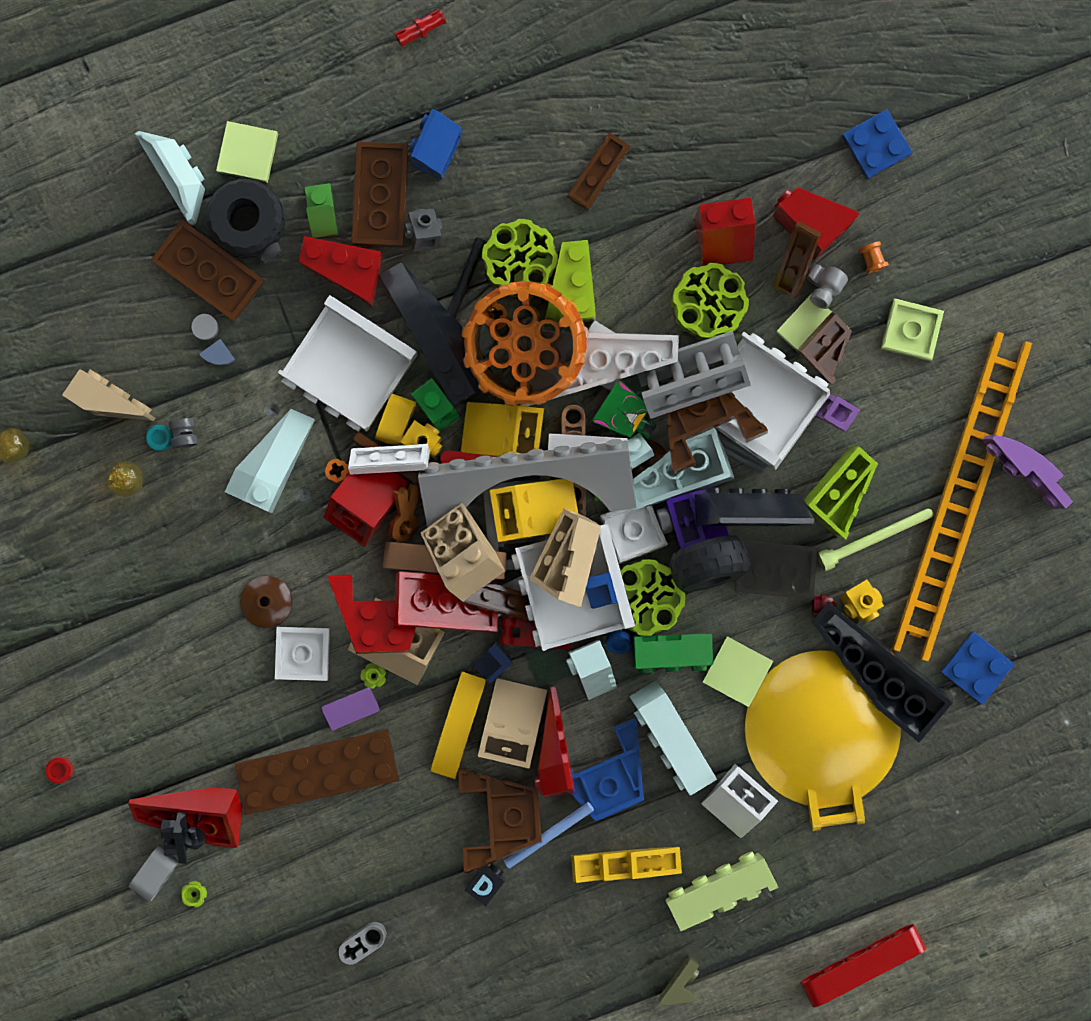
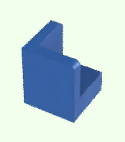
[586,572,618,609]

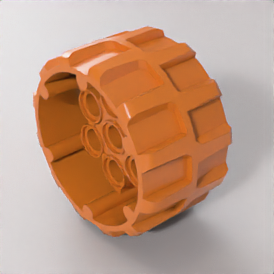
[461,281,589,406]

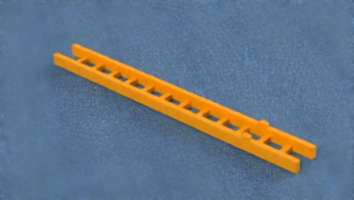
[892,332,1032,661]

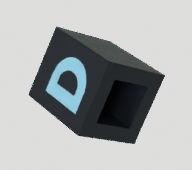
[465,863,505,907]

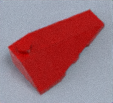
[535,687,575,798]
[128,787,242,848]

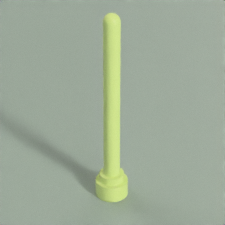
[816,509,933,572]

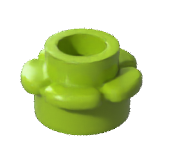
[360,663,386,689]
[181,881,207,907]

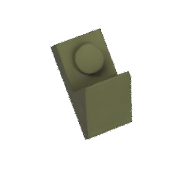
[658,955,700,1006]

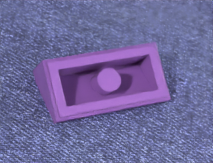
[321,687,380,731]

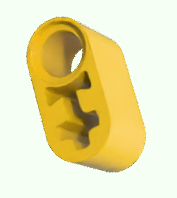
[375,394,417,446]

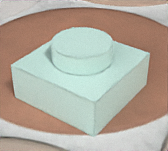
[628,433,654,469]

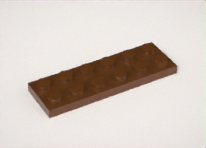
[234,729,399,815]

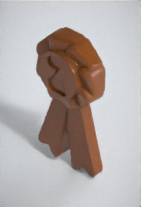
[389,483,421,543]

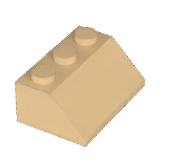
[348,598,445,685]

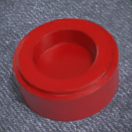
[45,757,73,784]

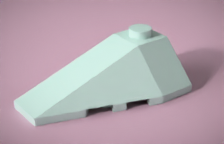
[225,409,315,513]
[632,428,735,511]

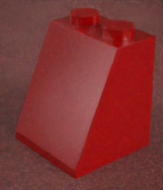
[773,187,860,260]
[694,197,755,266]
[323,472,409,547]

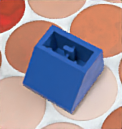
[409,109,463,180]

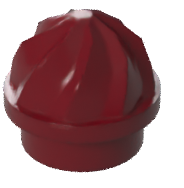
[812,594,837,617]

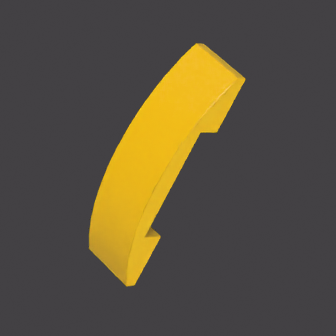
[430,672,487,779]

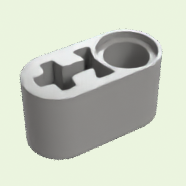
[128,846,179,902]
[339,922,387,965]

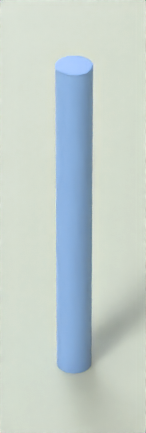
[504,802,594,869]

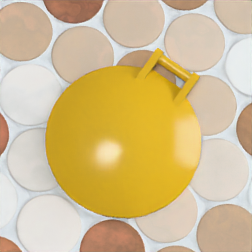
[745,650,901,831]

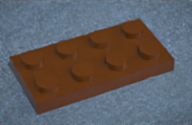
[352,142,409,247]
[151,219,265,322]

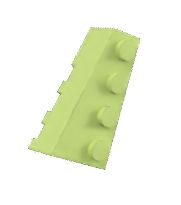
[665,852,778,931]

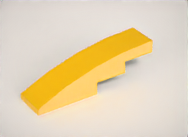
[571,847,682,883]

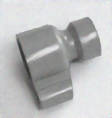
[807,264,848,309]

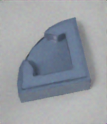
[200,339,236,365]

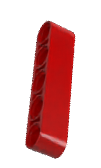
[800,924,927,1007]

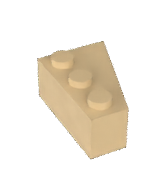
[529,508,601,608]

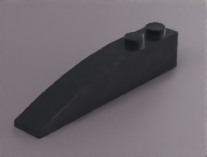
[379,262,493,408]
[812,602,953,742]

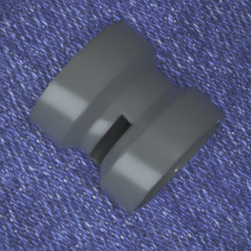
[168,418,198,449]

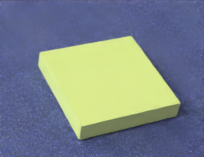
[216,121,278,183]
[776,293,832,356]
[881,298,944,362]
[703,636,773,707]

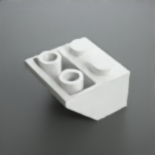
[701,764,778,838]

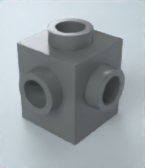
[403,209,442,252]

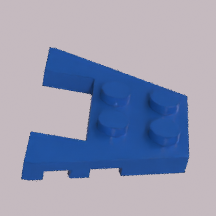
[571,718,644,822]

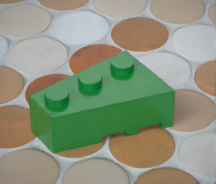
[632,633,713,673]

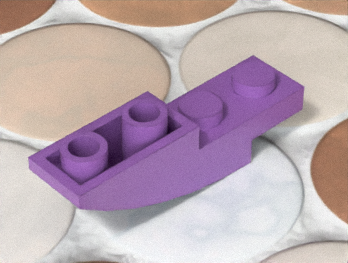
[982,435,1073,509]

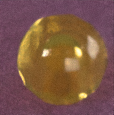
[0,428,29,464]
[107,461,144,497]

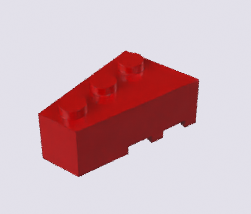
[299,236,383,307]

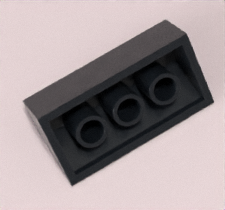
[695,488,814,527]

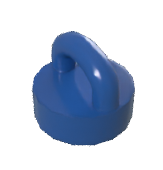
[606,629,632,654]

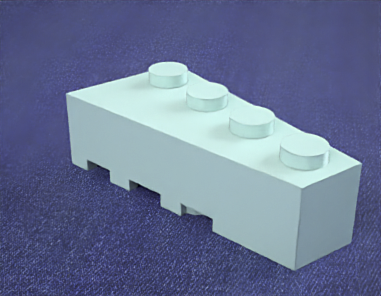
[566,640,617,700]
[629,680,717,796]

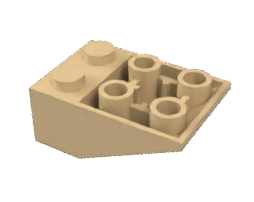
[62,369,155,421]
[420,503,505,602]
[478,678,547,768]

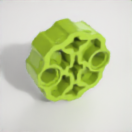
[482,219,558,298]
[671,263,749,341]
[620,559,685,636]

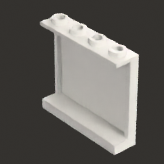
[278,295,418,432]
[715,332,830,470]
[512,524,635,651]

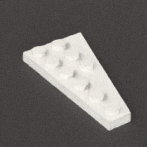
[521,331,679,406]

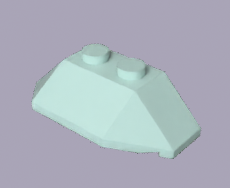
[135,131,205,226]

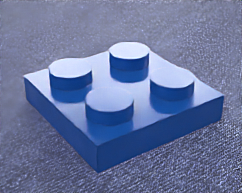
[842,109,913,180]
[940,632,1015,705]

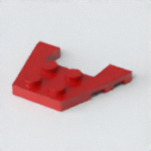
[328,572,431,654]

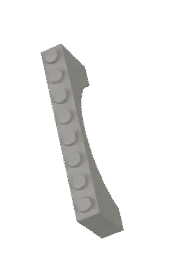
[418,439,636,528]

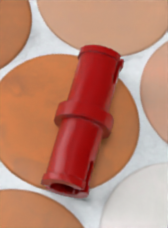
[394,8,446,48]

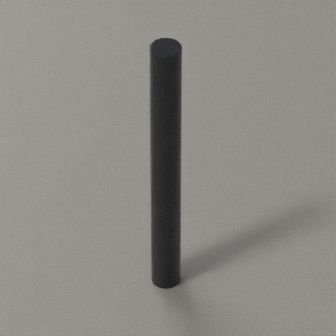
[448,237,485,319]

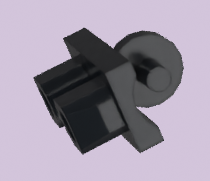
[160,812,206,864]

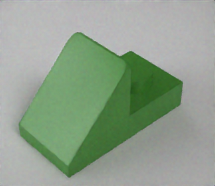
[305,183,338,239]

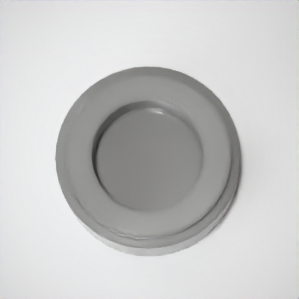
[192,314,219,341]
[656,507,673,535]

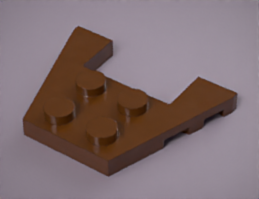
[666,392,768,474]
[458,769,542,873]

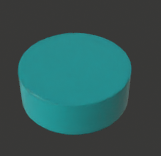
[146,425,173,451]

